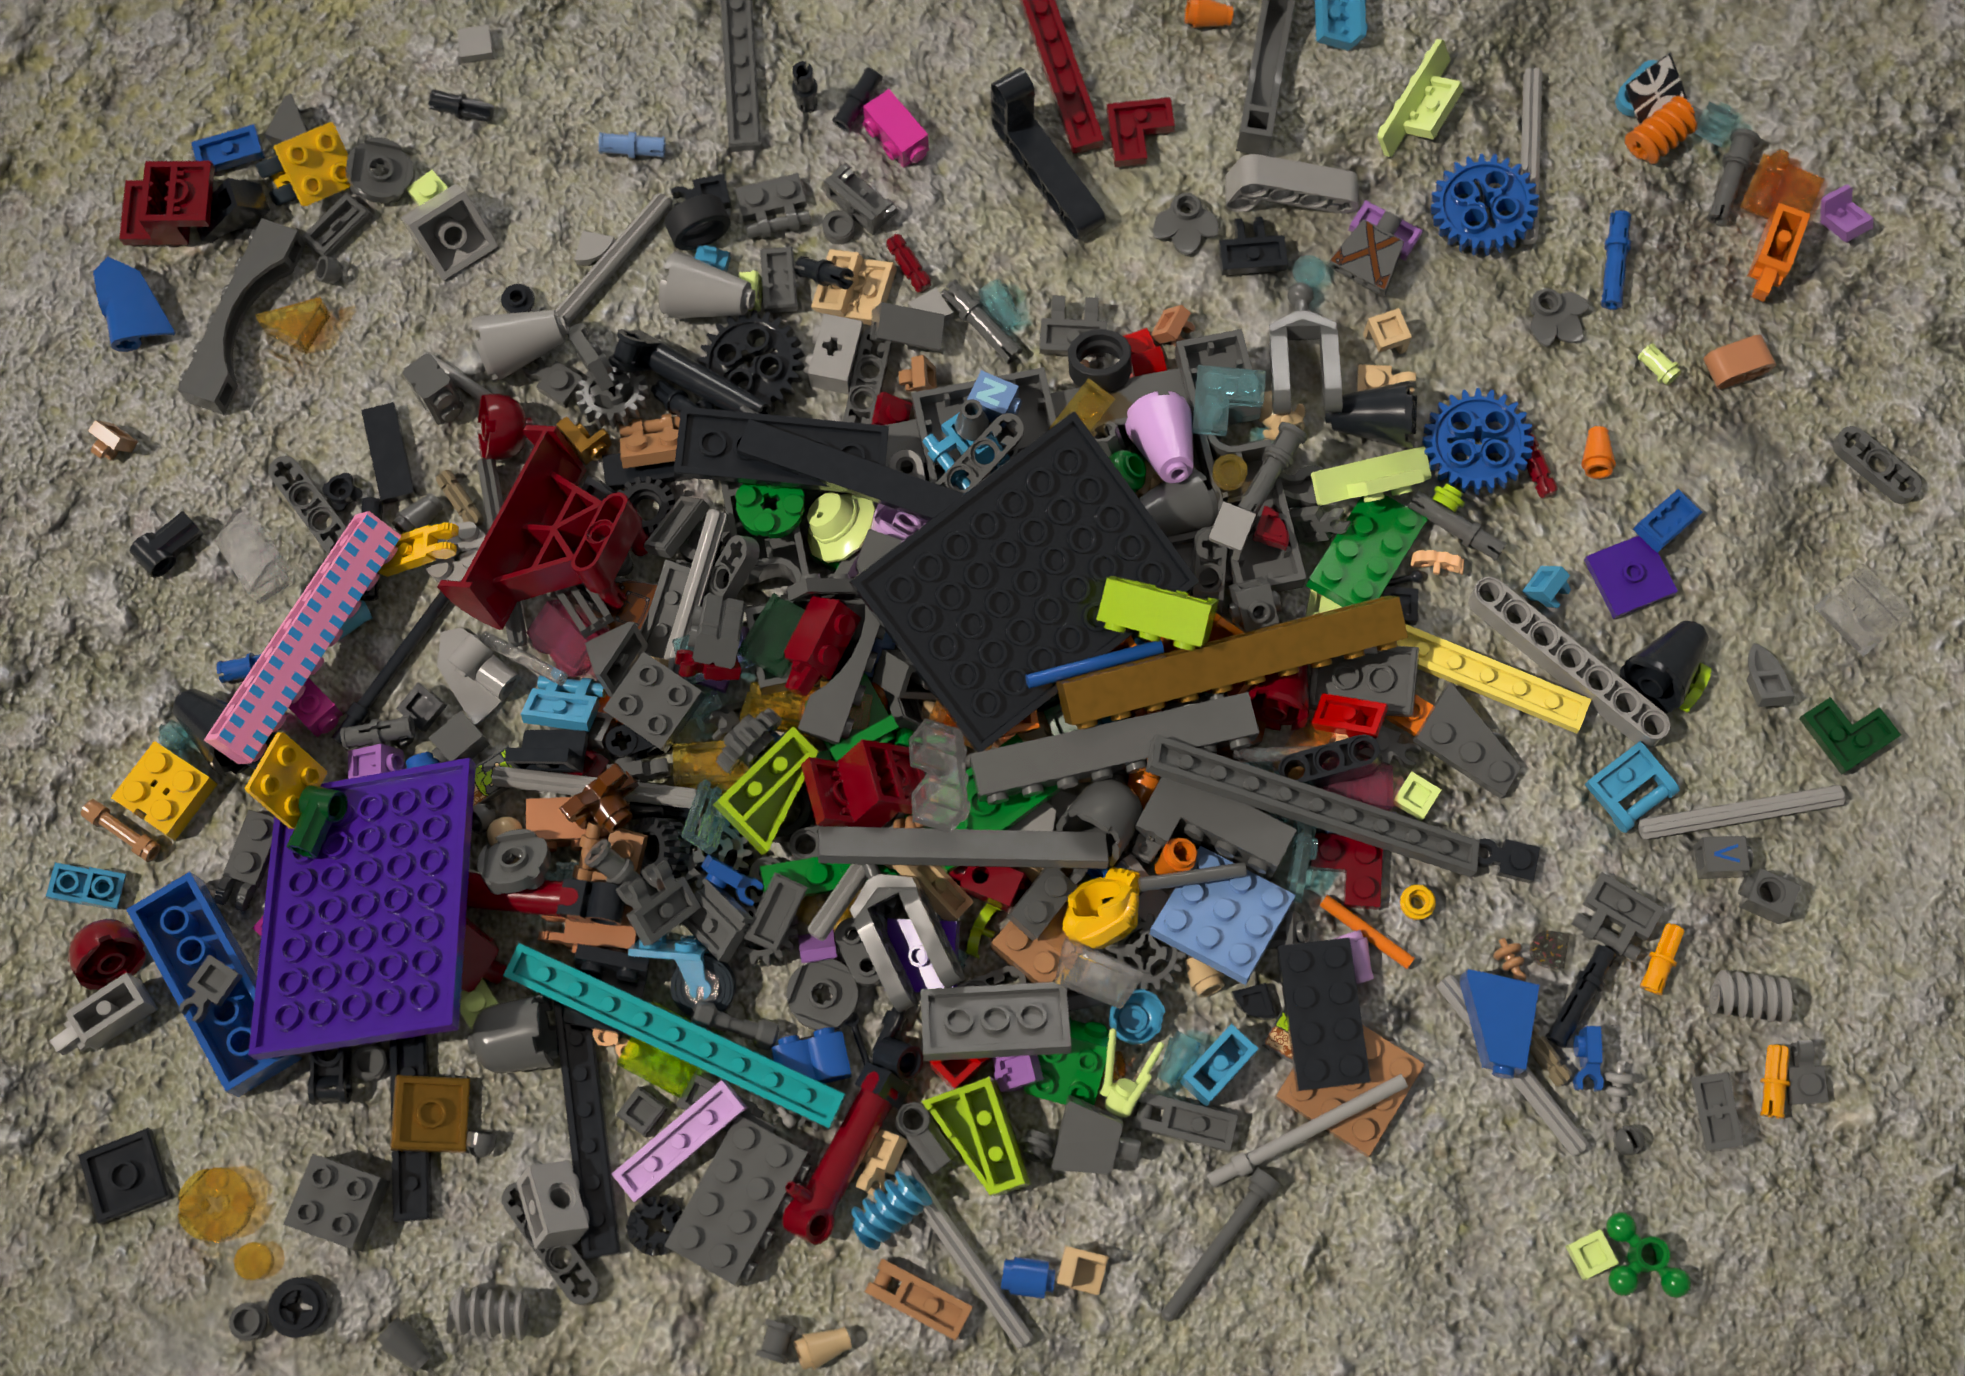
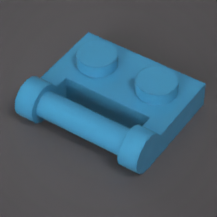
[1584,741,1680,833]

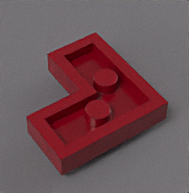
[1106,97,1175,167]
[1310,833,1383,910]

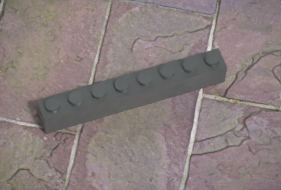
[970,692,1259,805]

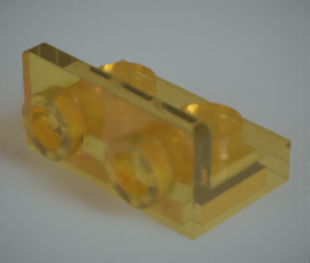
[673,741,745,797]

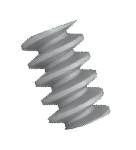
[1709,970,1793,1024]
[446,1286,529,1341]

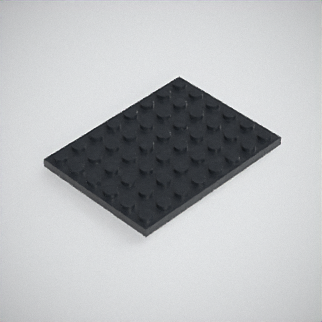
[849,411,1199,752]

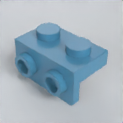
[1315,0,1368,51]

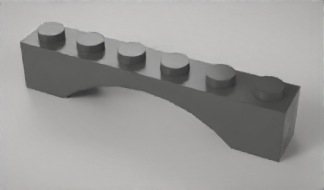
[1236,0,1295,156]
[178,218,306,415]
[798,529,903,745]

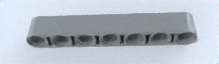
[1468,576,1670,748]

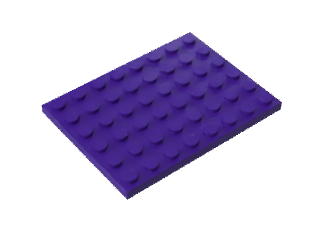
[248,758,476,1060]

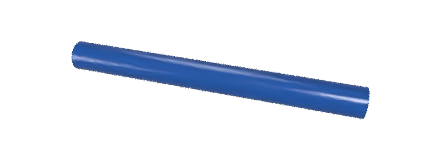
[1025,640,1164,689]

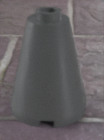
[1139,468,1218,537]

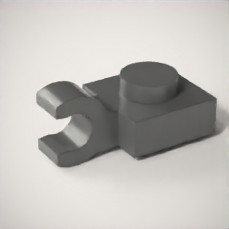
[1786,1040,1829,1105]

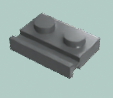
[681,877,754,962]

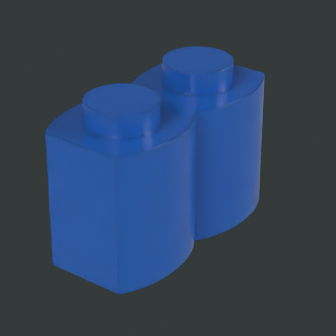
[771,1027,852,1084]

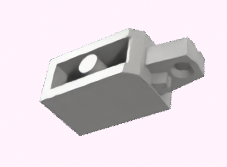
[50,972,158,1055]

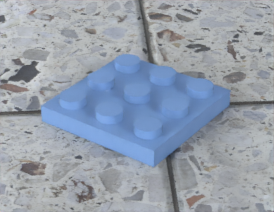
[1150,846,1296,985]

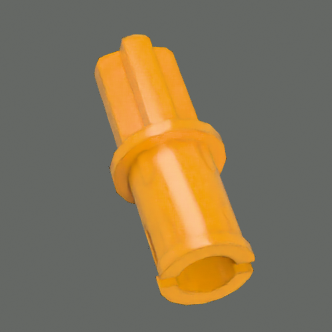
[1640,923,1684,995]
[1760,1044,1791,1119]

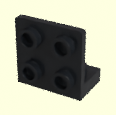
[563,944,650,1036]

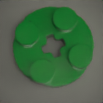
[736,483,805,539]

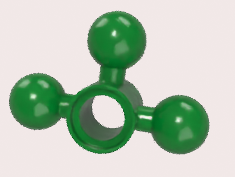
[1606,1212,1691,1298]

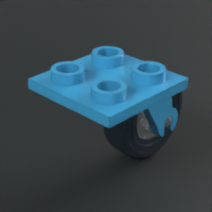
[628,934,736,1016]

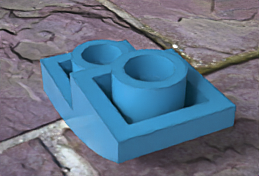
[46,862,126,909]

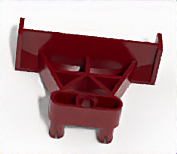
[437,425,649,630]

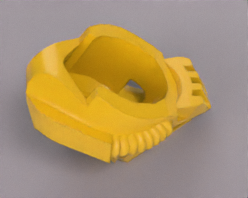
[1063,867,1141,949]

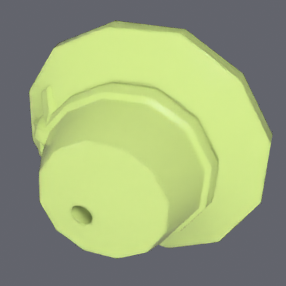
[807,492,876,563]

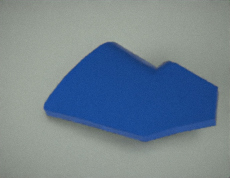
[93,256,176,352]

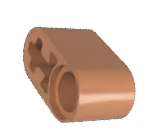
[1703,334,1776,389]

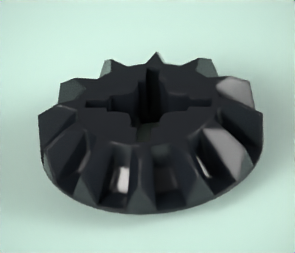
[626,1195,683,1256]
[268,1277,329,1338]

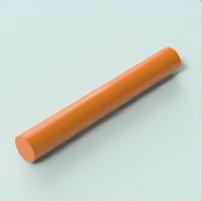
[1319,894,1415,969]

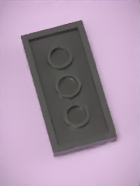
[921,981,1071,1061]

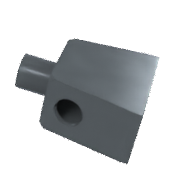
[1052,1095,1141,1174]

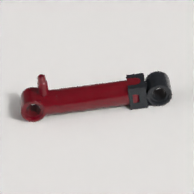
[467,872,625,926]
[782,1036,923,1245]

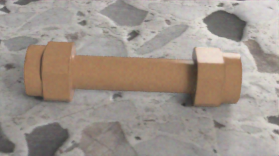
[81,799,161,862]

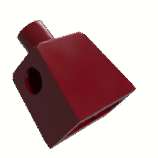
[948,866,1032,913]
[461,918,507,992]

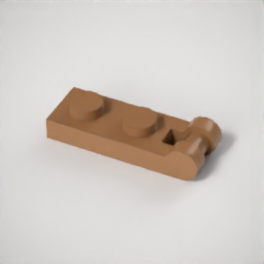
[864,1258,973,1341]

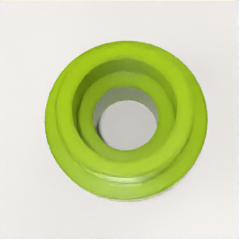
[1432,483,1465,513]

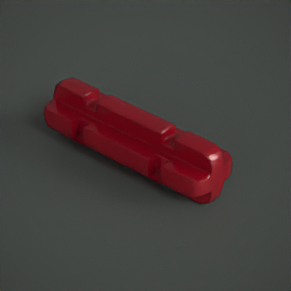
[886,234,931,293]
[1525,434,1558,498]

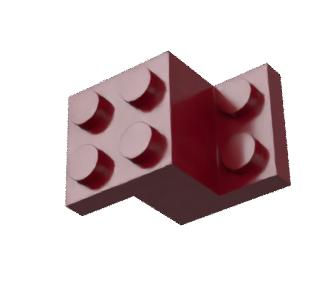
[119,161,215,245]
[801,739,935,828]

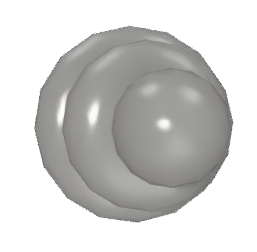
[1603,1064,1635,1113]

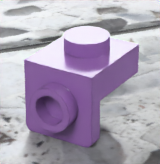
[1820,184,1874,242]

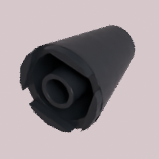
[1325,380,1417,448]
[1620,621,1709,714]
[173,689,250,776]

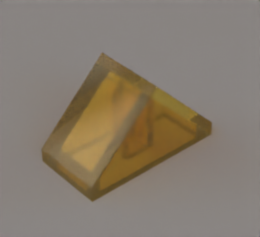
[256,297,331,354]

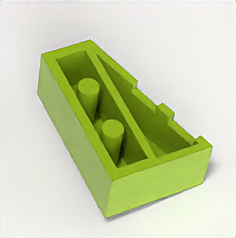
[1097,576,1219,651]
[713,726,818,855]
[921,1077,1031,1197]

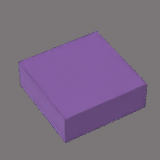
[798,930,837,963]

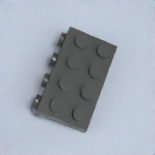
[664,1115,813,1287]

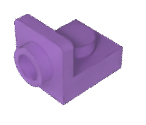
[348,744,405,779]
[992,1055,1044,1092]

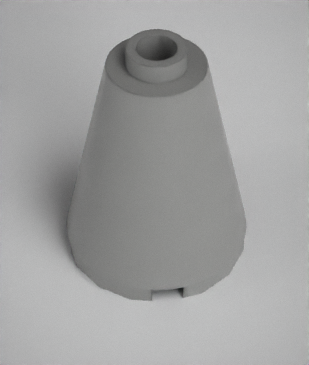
[659,252,756,319]
[471,310,570,382]

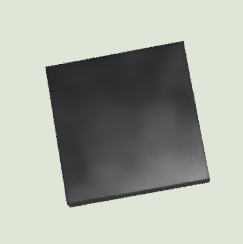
[78,1128,172,1225]

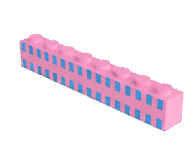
[204,511,401,764]

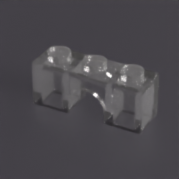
[909,718,970,833]

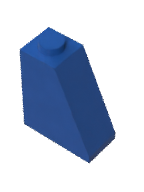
[1459,969,1540,1079]

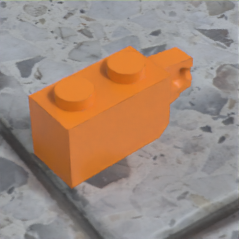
[1747,203,1811,302]

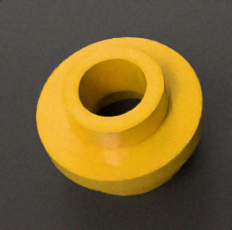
[1400,884,1436,920]

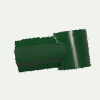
[286,785,348,859]

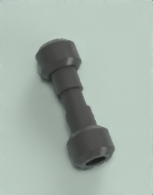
[690,1000,779,1051]

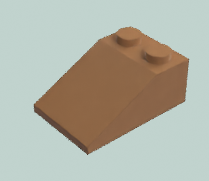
[991,884,1087,983]

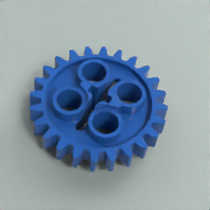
[1431,154,1539,256]
[1422,388,1534,495]

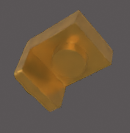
[556,416,612,465]

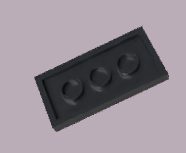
[1276,937,1371,1092]

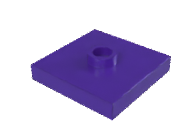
[1584,535,1678,619]
[884,918,960,992]

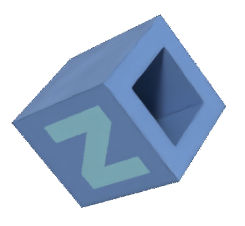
[967,370,1022,428]

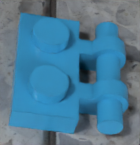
[922,412,1010,490]
[521,674,607,732]

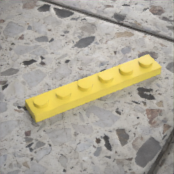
[1397,624,1591,734]

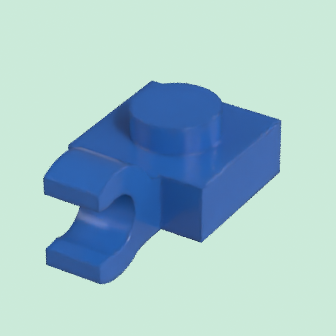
[701,854,764,906]
[1573,1026,1604,1091]

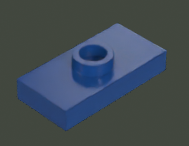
[1633,489,1703,553]

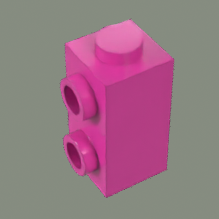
[863,89,929,168]
[288,677,343,737]

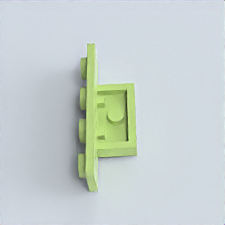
[1377,39,1464,157]
[1311,446,1431,505]

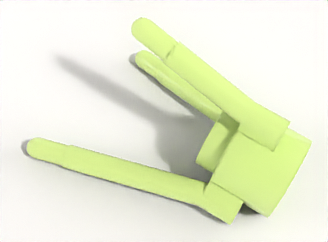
[1100,1028,1164,1117]

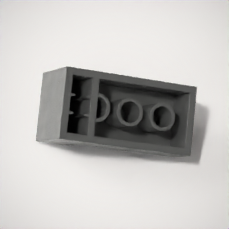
[1131,777,1296,881]

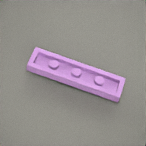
[612,1079,748,1202]

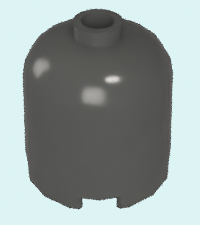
[1056,779,1143,866]
[468,994,559,1073]

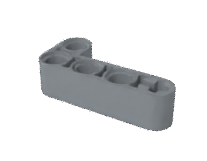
[1225,154,1358,214]

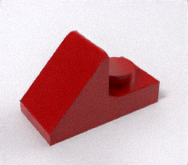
[1123,328,1167,378]
[1311,693,1388,739]

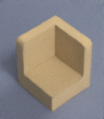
[1363,308,1412,354]
[1056,1246,1109,1295]

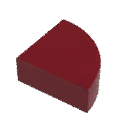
[1253,505,1289,551]

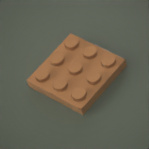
[1275,1025,1425,1157]

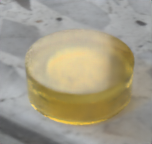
[1212,454,1247,491]
[234,1242,274,1281]

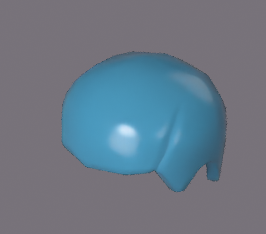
[1109,989,1165,1045]

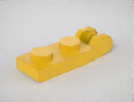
[378,522,459,577]

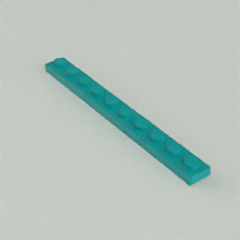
[503,943,847,1128]

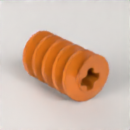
[1625,95,1697,164]

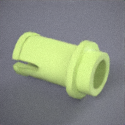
[1638,343,1681,385]

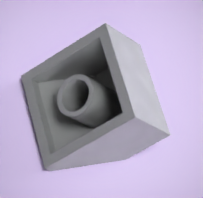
[400,183,498,281]

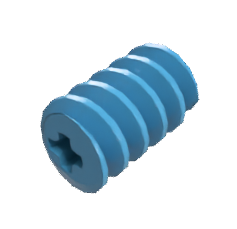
[852,1170,932,1250]

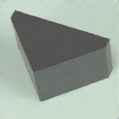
[265,94,308,149]
[585,622,649,697]

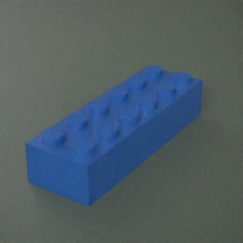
[126,872,302,1098]

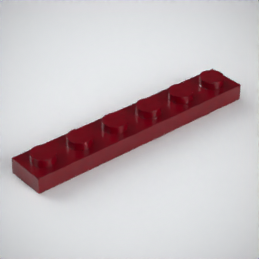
[1020,0,1104,154]

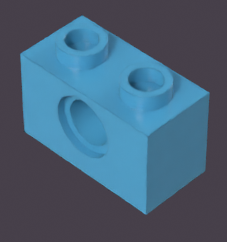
[1179,1023,1259,1107]

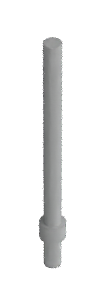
[1207,1074,1408,1188]

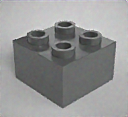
[603,651,706,753]
[283,1153,391,1252]

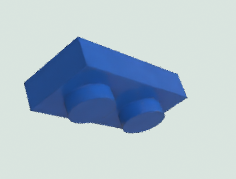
[191,124,265,173]

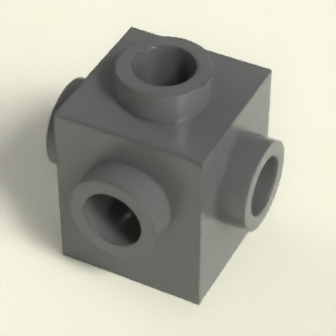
[1228,576,1282,632]

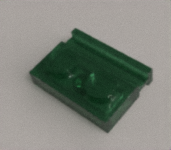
[738,593,805,679]

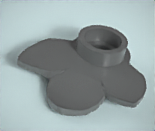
[1153,193,1218,256]
[1529,288,1589,347]

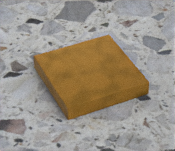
[390,1075,470,1153]

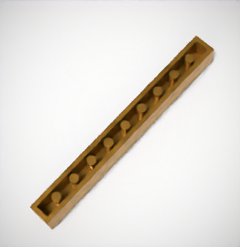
[1056,596,1408,729]

